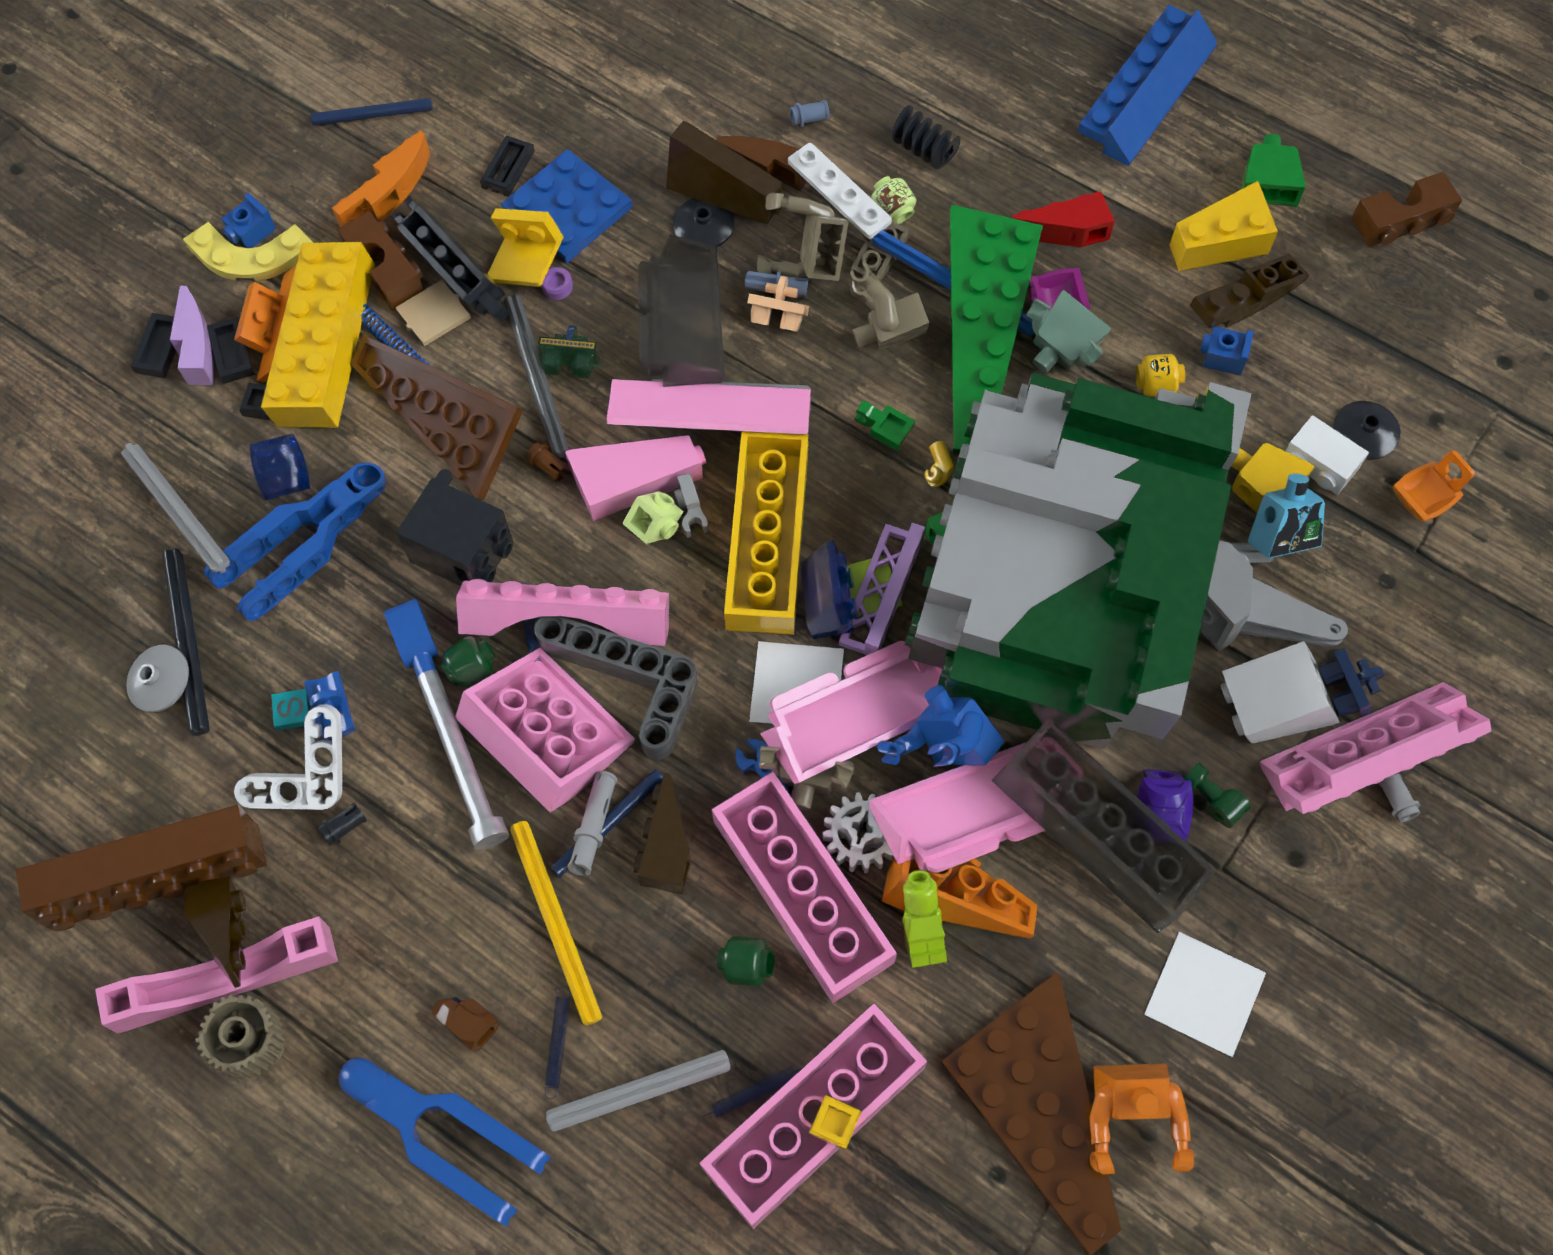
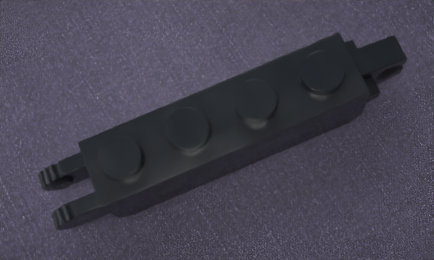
[391,195,510,322]

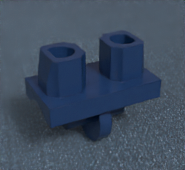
[1319,648,1385,717]

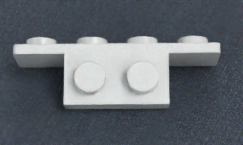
[788,143,892,239]

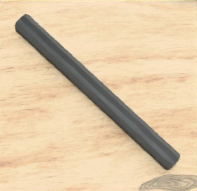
[504,294,569,459]

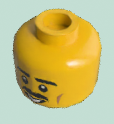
[1135,354,1185,397]

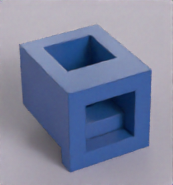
[221,193,276,248]
[1200,326,1254,376]

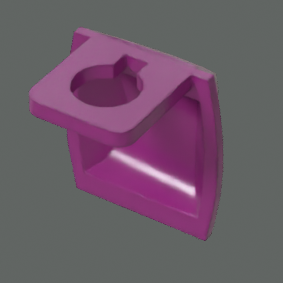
[1028,268,1091,312]

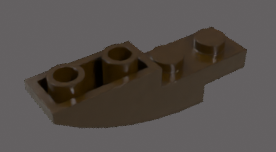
[1190,253,1309,328]

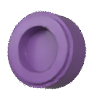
[541,267,573,300]

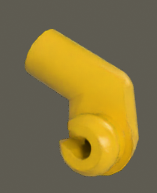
[924,441,954,487]

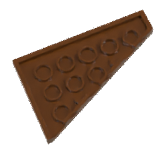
[941,973,1121,1255]

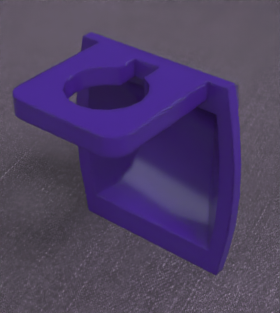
[1134,769,1193,842]

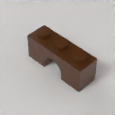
[1351,171,1462,247]
[337,211,424,311]

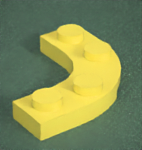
[183,222,313,281]

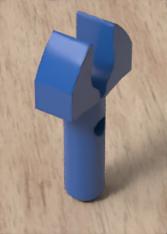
[736,739,789,792]

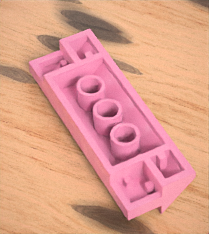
[607,379,811,434]
[1260,682,1492,814]

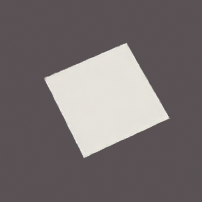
[749,641,844,724]
[1144,932,1266,1057]

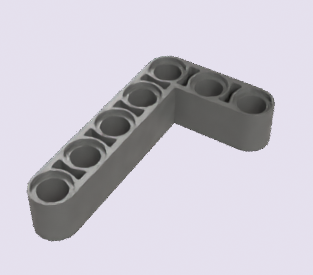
[534,616,698,760]

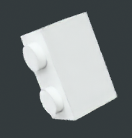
[1286,415,1369,495]

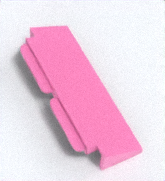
[760,641,942,784]
[869,734,1086,873]

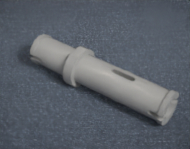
[568,771,617,876]

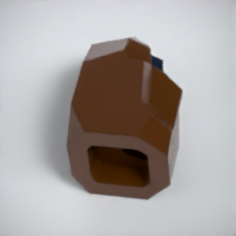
[432,997,500,1053]

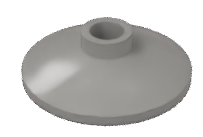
[127,645,189,712]

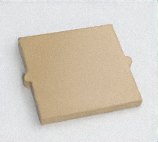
[395,280,471,346]

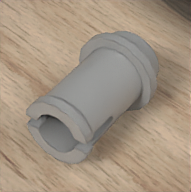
[1379,773,1421,822]

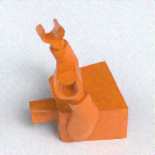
[1089,1064,1194,1175]

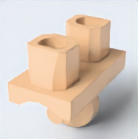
[748,276,810,332]

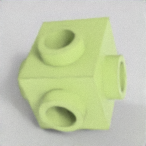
[622,491,683,544]

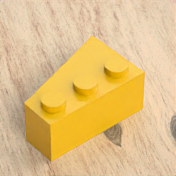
[1169,181,1278,271]

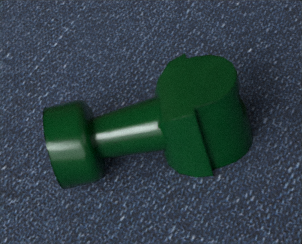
[1184,762,1251,828]

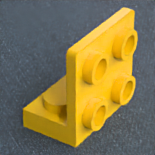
[488,208,564,287]

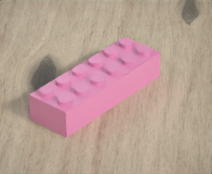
[712,772,897,1004]
[700,1004,927,1229]

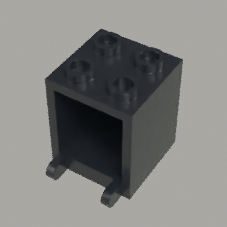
[396,469,513,586]

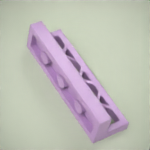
[839,523,925,655]

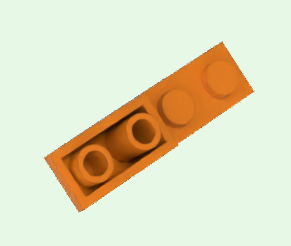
[332,130,430,227]

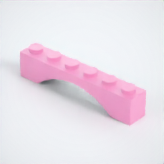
[456,579,669,646]
[95,916,338,1034]

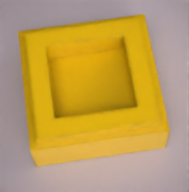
[809,1095,862,1151]

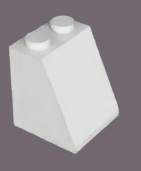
[1220,641,1339,744]

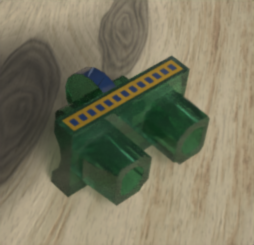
[538,325,600,378]

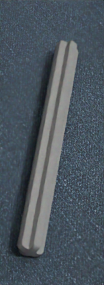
[121,443,230,574]

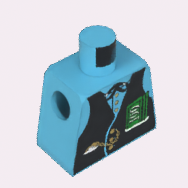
[1248,474,1325,559]

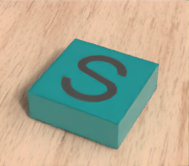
[271,689,311,731]

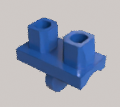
[304,671,356,740]

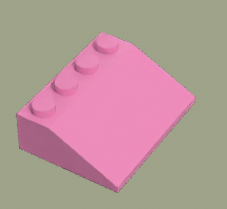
[455,648,635,813]

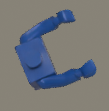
[877,685,1004,767]

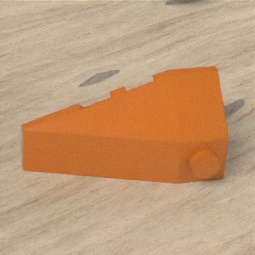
[882,857,1038,939]

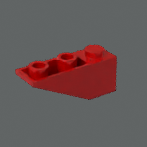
[1012,191,1115,248]

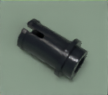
[317,803,367,846]

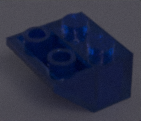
[800,540,858,639]

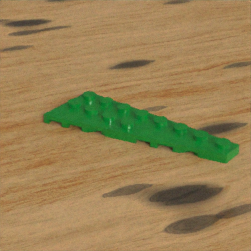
[949,205,1043,454]

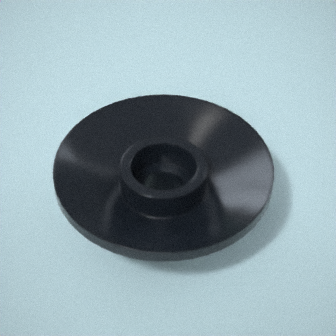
[673,198,734,250]
[1333,401,1401,460]

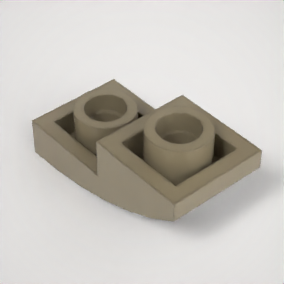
[851,221,911,281]

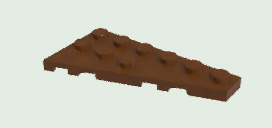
[350,335,524,500]

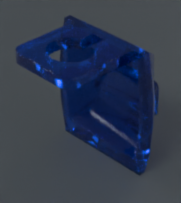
[250,434,311,500]

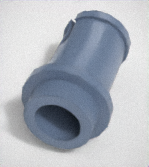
[789,100,830,127]

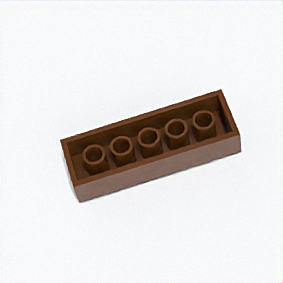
[16,804,267,931]

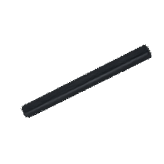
[162,548,210,736]

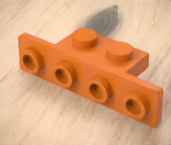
[234,265,296,383]

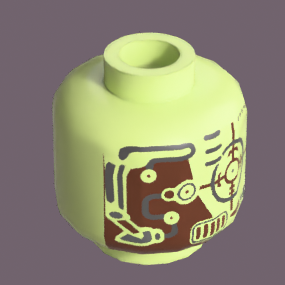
[871,176,916,224]

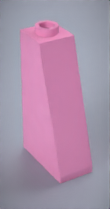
[565,435,706,521]

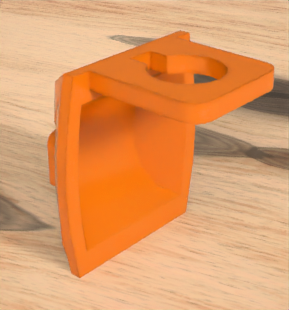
[1392,450,1475,522]

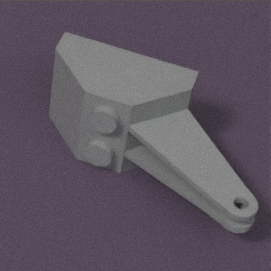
[1200,541,1348,652]

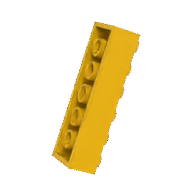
[261,242,375,428]
[724,431,809,635]

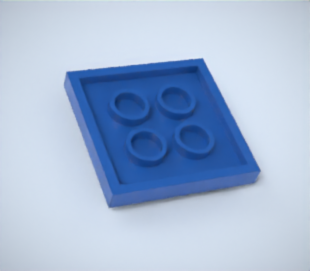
[501,149,633,263]

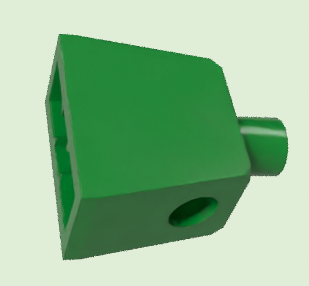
[1240,134,1305,207]

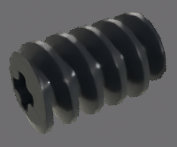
[892,105,961,169]

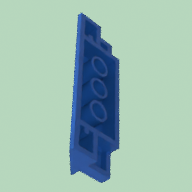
[1078,5,1218,167]

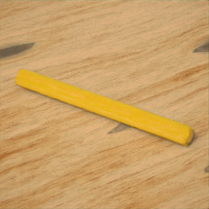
[510,821,602,1026]

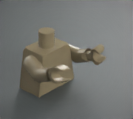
[756,192,849,281]
[850,263,929,350]
[759,745,854,811]

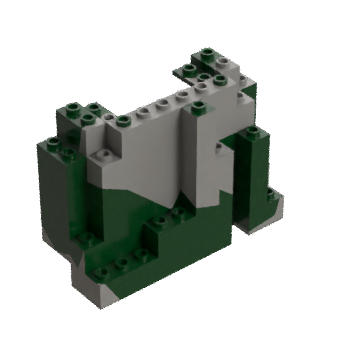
[905,372,1252,749]

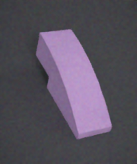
[170,286,215,385]

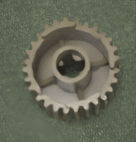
[195,994,285,1079]

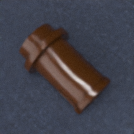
[526,442,569,482]

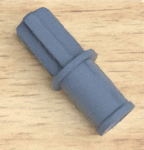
[745,271,808,299]

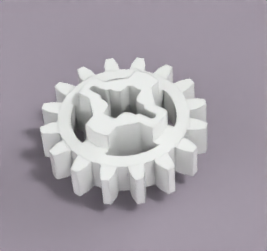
[823,793,894,873]

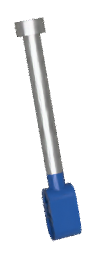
[384,598,509,850]

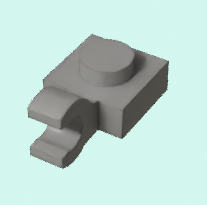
[674,473,708,538]

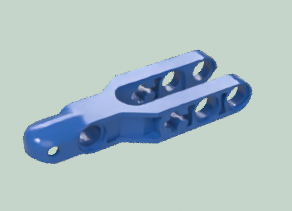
[204,463,387,621]
[339,1057,551,1227]

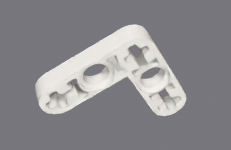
[234,704,342,810]

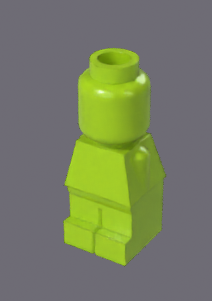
[902,870,947,968]

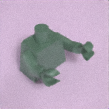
[1026,290,1112,373]

